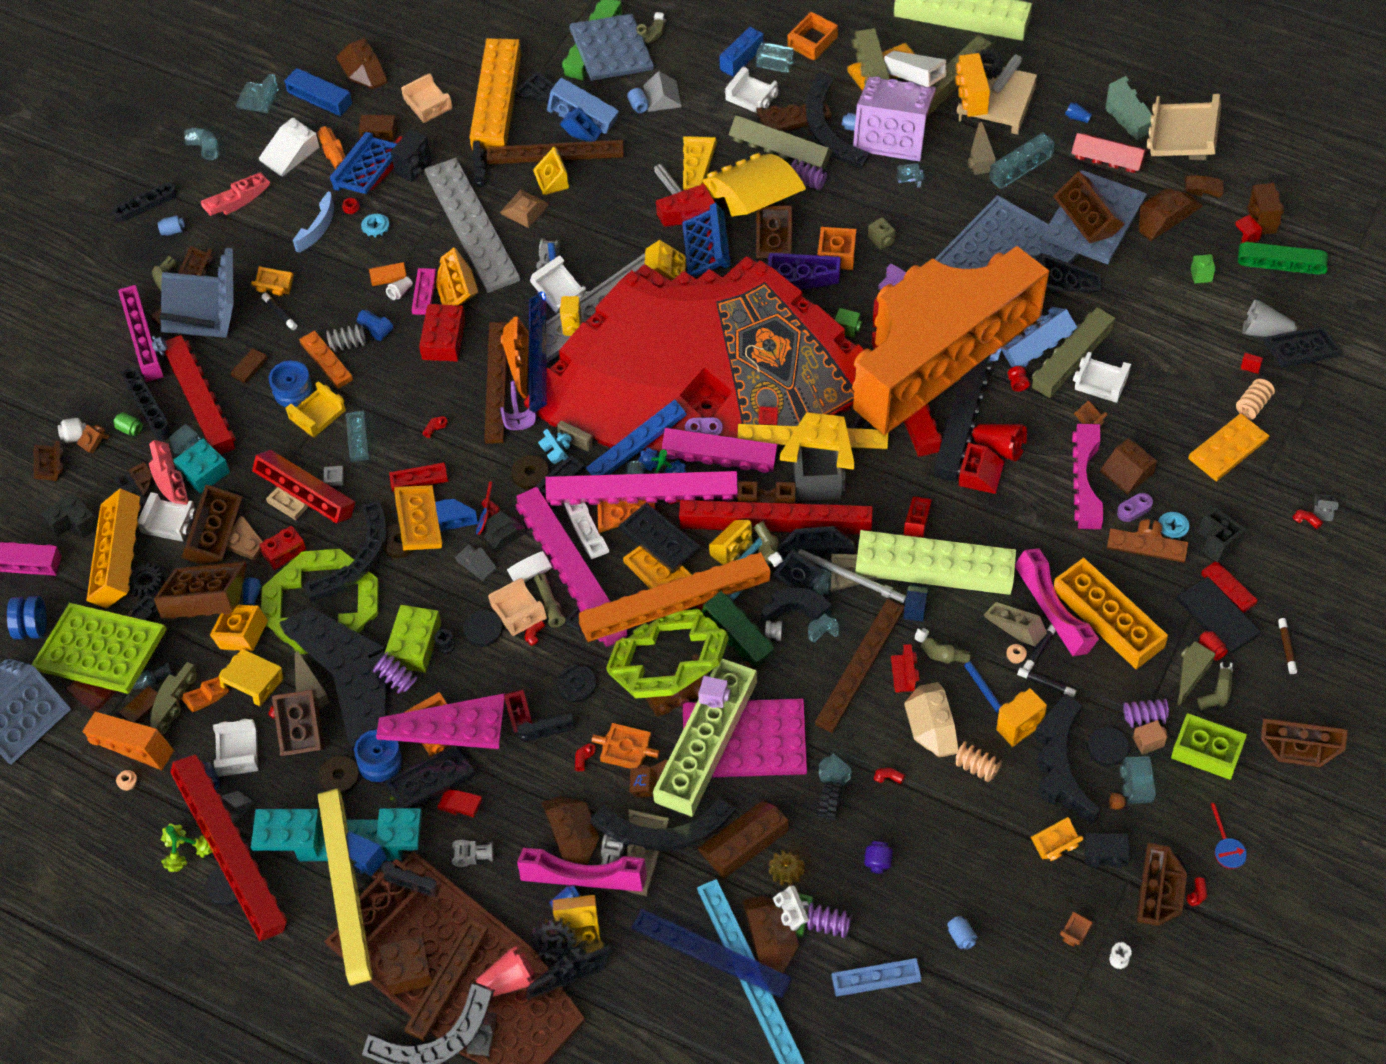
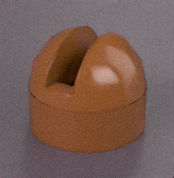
[1109,792,1126,810]

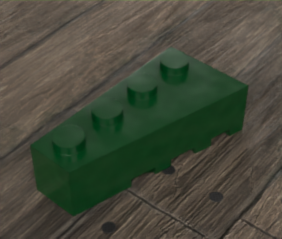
[701,591,774,669]

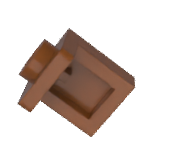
[1073,400,1108,426]
[76,424,110,453]
[1060,912,1093,947]

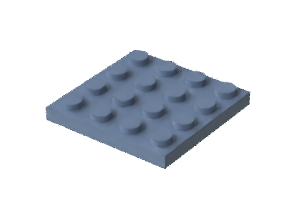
[570,14,654,80]

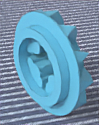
[361,214,389,237]
[1158,512,1189,539]

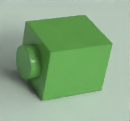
[1191,254,1215,284]
[835,308,862,338]

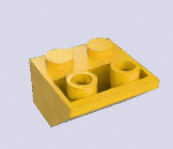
[644,240,686,281]
[709,520,753,565]
[553,895,600,946]

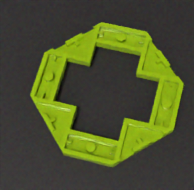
[261,549,379,654]
[606,609,728,698]

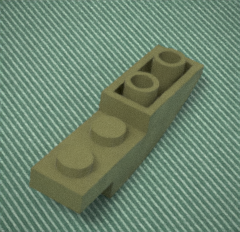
[150,662,198,735]

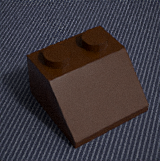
[1100,438,1157,495]

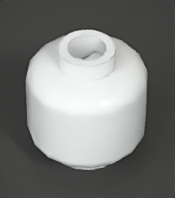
[58,418,86,443]

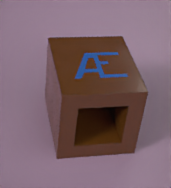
[629,765,657,798]

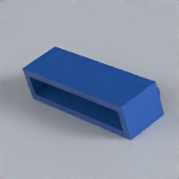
[285,68,352,116]

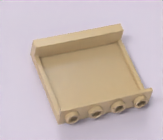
[957,63,1037,134]
[1147,94,1221,156]

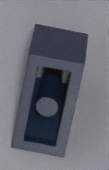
[904,584,929,622]

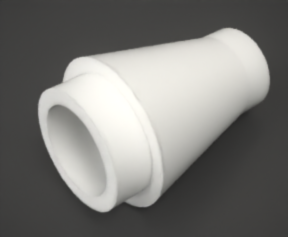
[386,277,412,300]

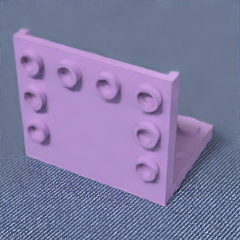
[853,77,936,161]

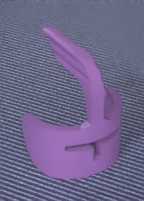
[500,381,536,430]

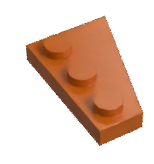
[598,500,655,533]

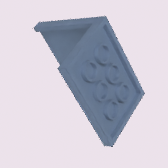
[161,248,233,338]
[0,659,71,764]

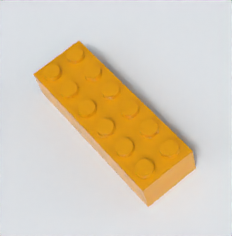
[86,488,140,609]
[1054,558,1168,670]

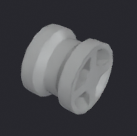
[765,620,782,641]

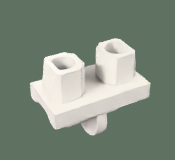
[773,886,809,931]

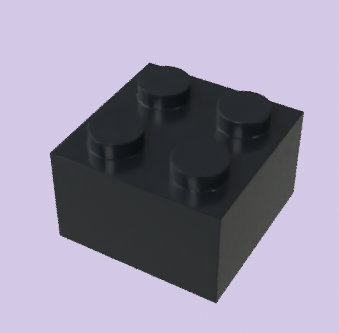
[390,129,432,182]

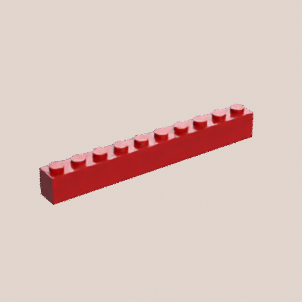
[679,500,872,534]
[170,754,287,942]

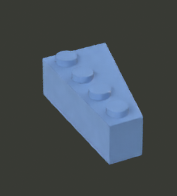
[547,78,619,134]
[1001,307,1077,367]

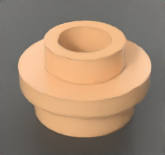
[1006,644,1027,664]
[116,770,137,790]

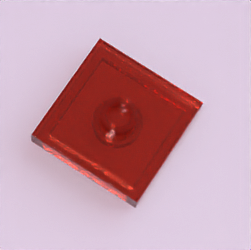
[66,681,117,713]

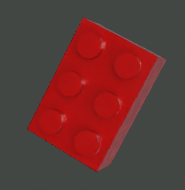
[419,304,466,362]

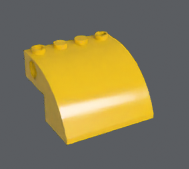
[702,153,806,216]

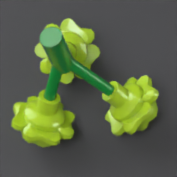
[161,824,212,872]

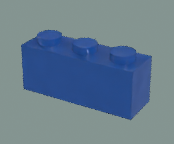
[720,27,764,77]

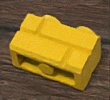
[560,296,582,336]

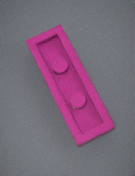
[412,268,436,315]

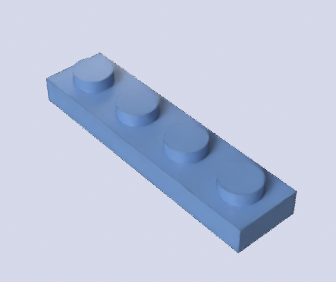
[831,958,921,996]

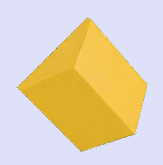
[533,147,568,195]

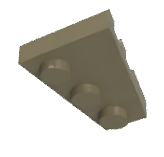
[831,554,881,592]

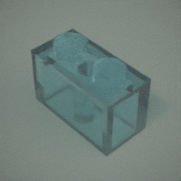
[1120,756,1156,804]

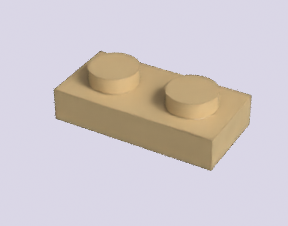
[266,487,308,520]

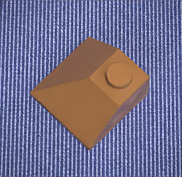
[500,190,549,228]

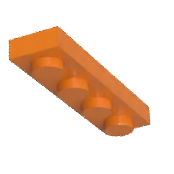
[299,331,353,389]

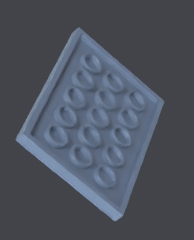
[1042,170,1147,264]

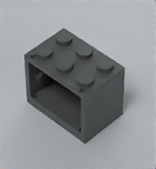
[792,433,845,501]

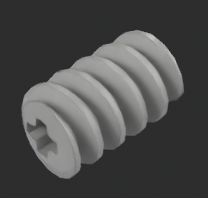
[326,324,366,352]

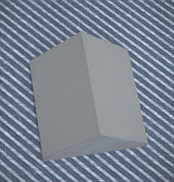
[643,71,681,112]

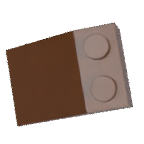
[756,206,793,259]

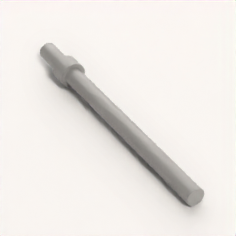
[798,549,906,603]

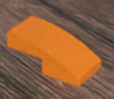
[182,677,229,713]

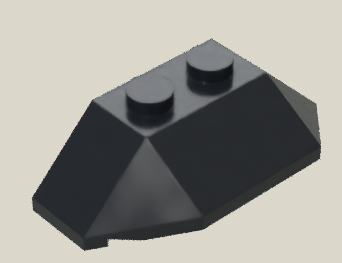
[777,526,854,559]

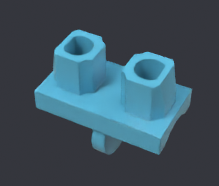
[538,429,571,464]

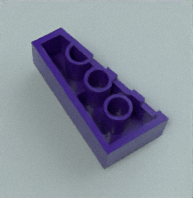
[768,253,841,290]

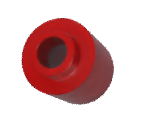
[1198,631,1228,661]

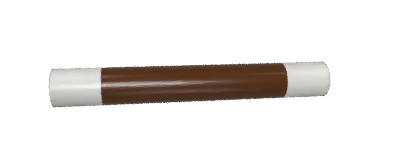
[1278,618,1297,674]

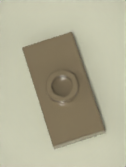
[557,421,592,452]

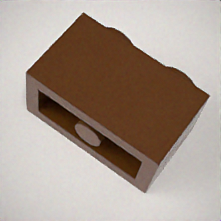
[359,115,397,142]

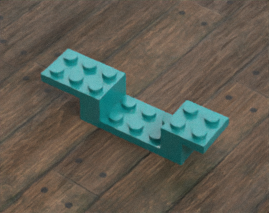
[251,809,422,861]

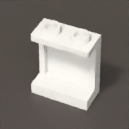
[725,67,779,112]
[530,256,586,314]
[1073,352,1131,403]
[138,492,197,542]
[213,719,259,777]

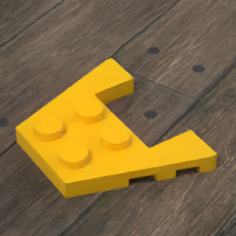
[780,412,854,469]

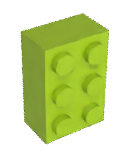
[385,605,441,673]
[1171,713,1247,780]

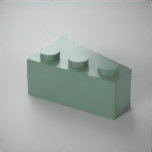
[1106,76,1152,140]

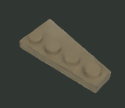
[626,810,669,896]

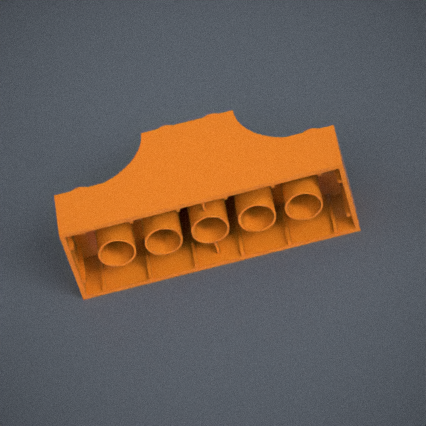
[852,246,1049,435]

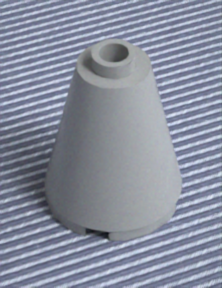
[1242,300,1297,337]

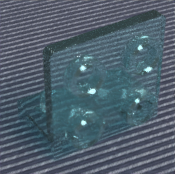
[236,74,278,113]

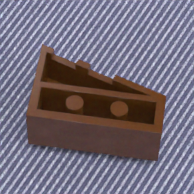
[645,653,708,717]

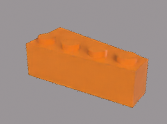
[82,712,174,770]

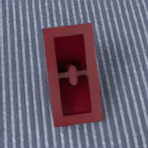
[503,689,532,733]

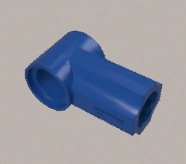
[356,310,394,341]

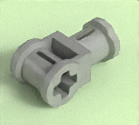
[536,238,560,269]
[601,834,626,865]
[452,840,494,867]

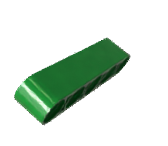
[1238,242,1328,275]

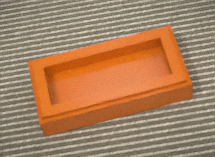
[369,262,407,286]

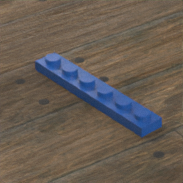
[586,399,687,475]

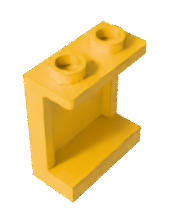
[286,381,346,438]
[219,649,283,707]

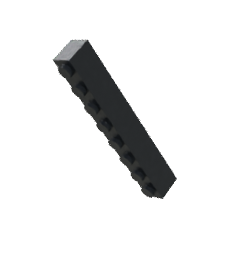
[934,355,993,482]

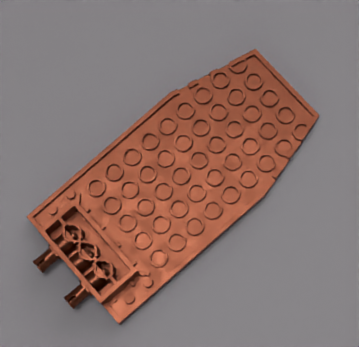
[324,851,585,1064]

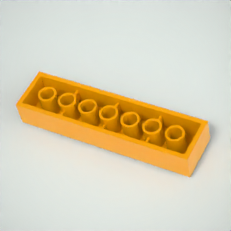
[470,39,521,151]

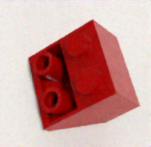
[958,443,1004,494]

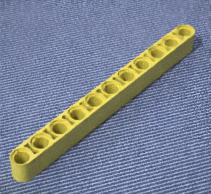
[318,788,373,986]

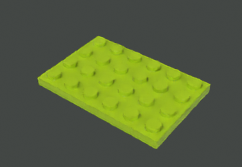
[32,603,167,694]

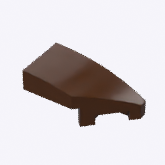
[127,462,154,497]

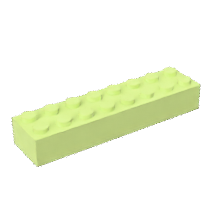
[894,0,1032,41]
[855,530,1016,595]
[653,658,757,817]

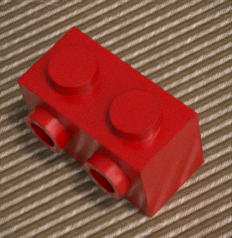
[259,525,307,570]

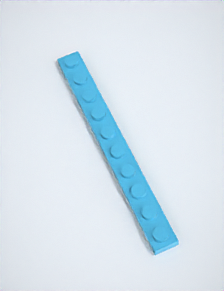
[697,879,805,1064]

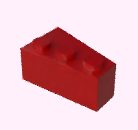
[656,184,715,226]

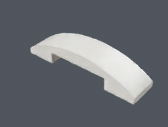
[564,502,609,559]

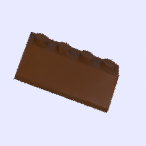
[1053,171,1125,244]
[181,485,242,564]
[698,801,789,879]

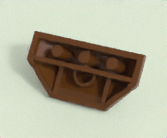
[336,38,387,89]
[1139,188,1203,241]
[1260,718,1348,767]
[542,796,600,865]
[1137,843,1187,926]
[743,896,799,979]

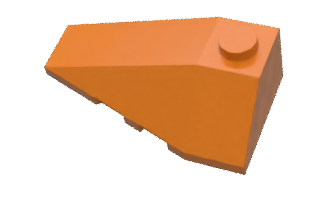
[501,317,530,399]

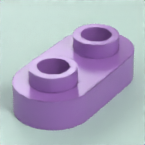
[685,418,722,436]
[1117,493,1153,522]

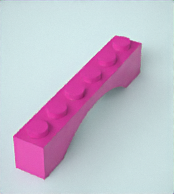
[1072,424,1103,529]
[1015,548,1099,656]
[517,848,647,891]

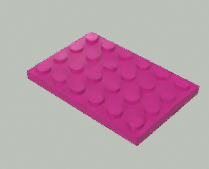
[683,699,807,777]

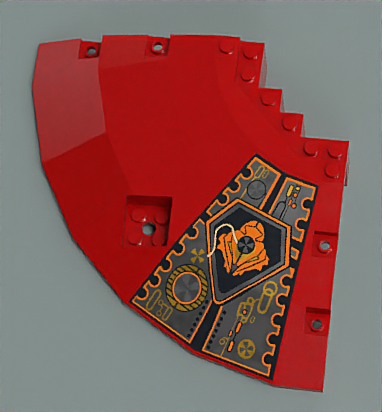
[524,256,864,452]

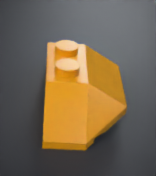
[436,248,478,306]

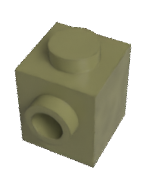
[868,217,895,250]

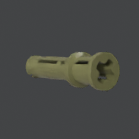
[534,573,566,628]

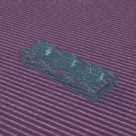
[345,411,369,462]

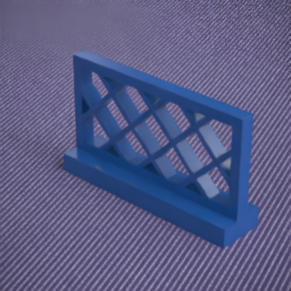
[330,132,397,194]
[682,203,731,277]

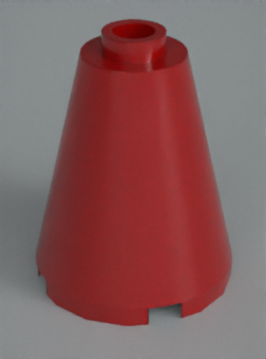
[972,424,1027,461]

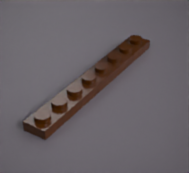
[487,140,624,164]
[484,322,508,444]
[815,599,905,733]

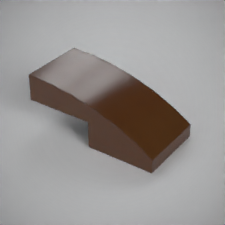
[1185,176,1223,198]

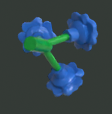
[638,448,686,474]

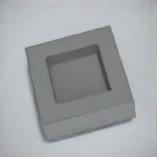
[323,466,344,486]

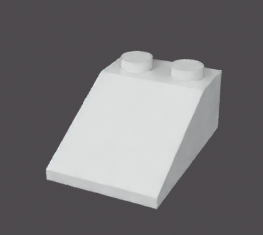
[259,118,319,177]

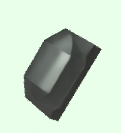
[484,511,526,553]

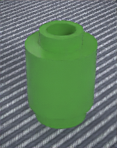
[114,412,143,436]

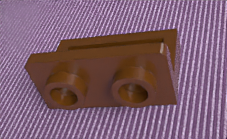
[178,246,213,276]
[34,441,63,481]

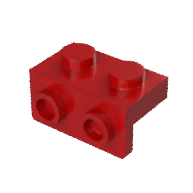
[891,644,919,692]

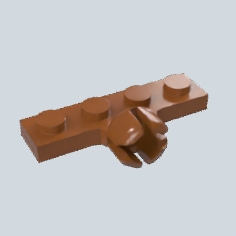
[1107,519,1188,563]

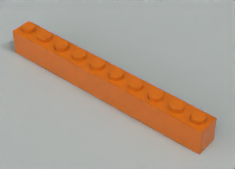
[579,552,770,642]

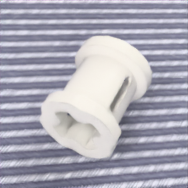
[1110,942,1131,969]

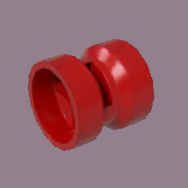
[1007,366,1030,392]

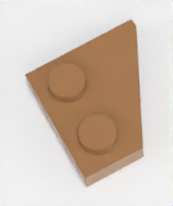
[226,516,263,561]

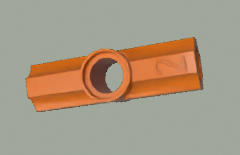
[317,126,346,170]

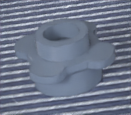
[152,335,168,356]

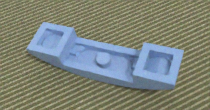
[293,192,334,253]

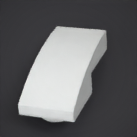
[507,551,553,583]

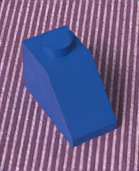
[560,107,602,142]
[435,499,478,531]
[347,831,387,877]

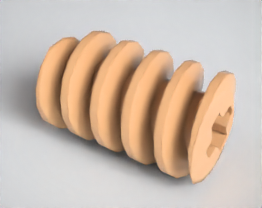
[1236,379,1275,420]
[956,741,1002,782]

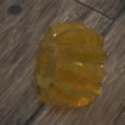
[769,849,804,886]

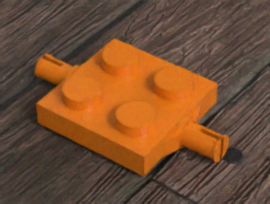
[592,723,660,769]

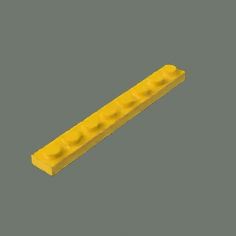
[738,424,888,449]

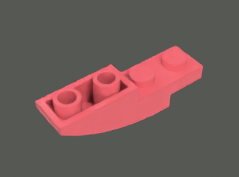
[201,172,270,216]
[149,440,189,505]

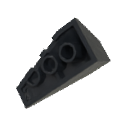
[1035,253,1101,292]
[526,939,611,1000]

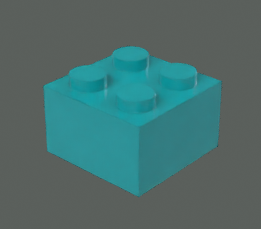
[173,439,230,494]

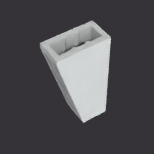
[884,51,946,87]

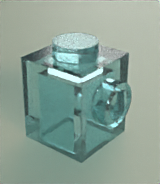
[169,424,200,455]
[819,753,851,786]

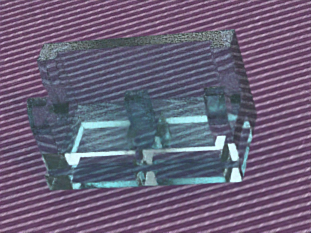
[756,42,793,73]

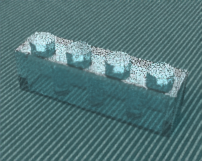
[989,132,1054,189]

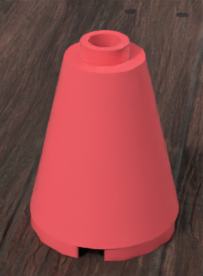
[476,945,536,997]

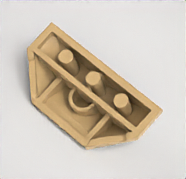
[904,682,958,757]

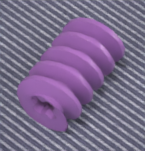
[791,159,827,190]
[373,651,418,694]
[1123,698,1169,728]
[806,903,852,938]

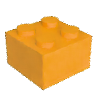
[210,605,268,651]
[997,688,1047,747]

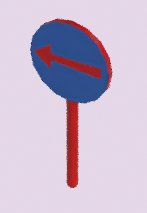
[476,481,493,535]
[1211,803,1247,869]

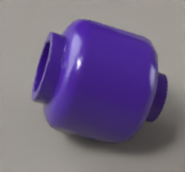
[864,842,893,874]

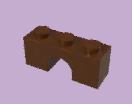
[737,481,796,504]

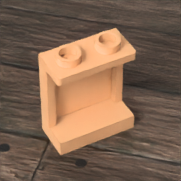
[402,73,452,123]
[488,578,547,636]

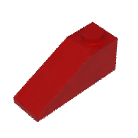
[903,496,932,538]

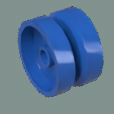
[269,360,313,407]
[7,596,47,640]
[354,729,402,782]

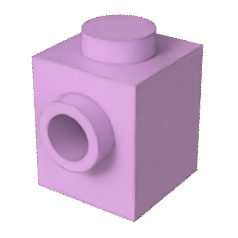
[699,676,731,708]

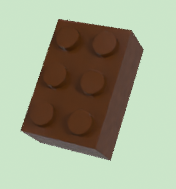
[272,689,325,756]

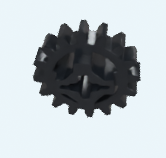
[530,916,578,962]

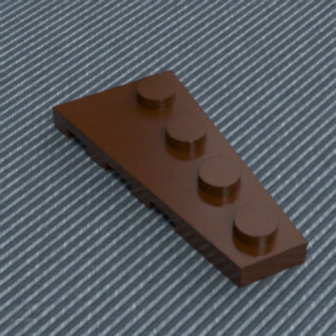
[756,102,832,132]

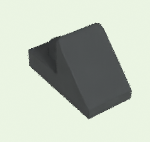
[1313,493,1339,521]
[455,544,497,582]
[222,791,254,825]
[467,1012,497,1056]

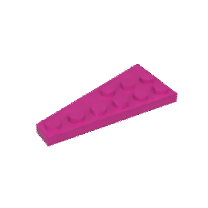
[376,693,505,749]

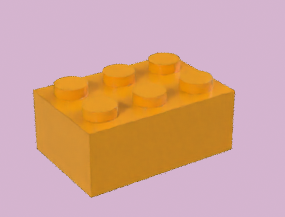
[955,53,990,117]

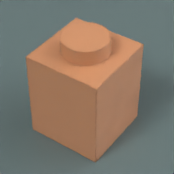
[1133,720,1167,755]

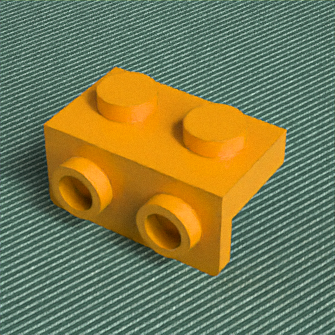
[251,267,294,296]
[1031,817,1084,861]

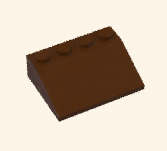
[154,561,246,619]

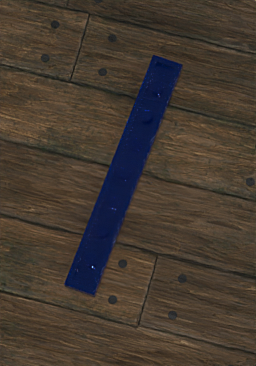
[529,291,547,413]
[632,909,792,998]

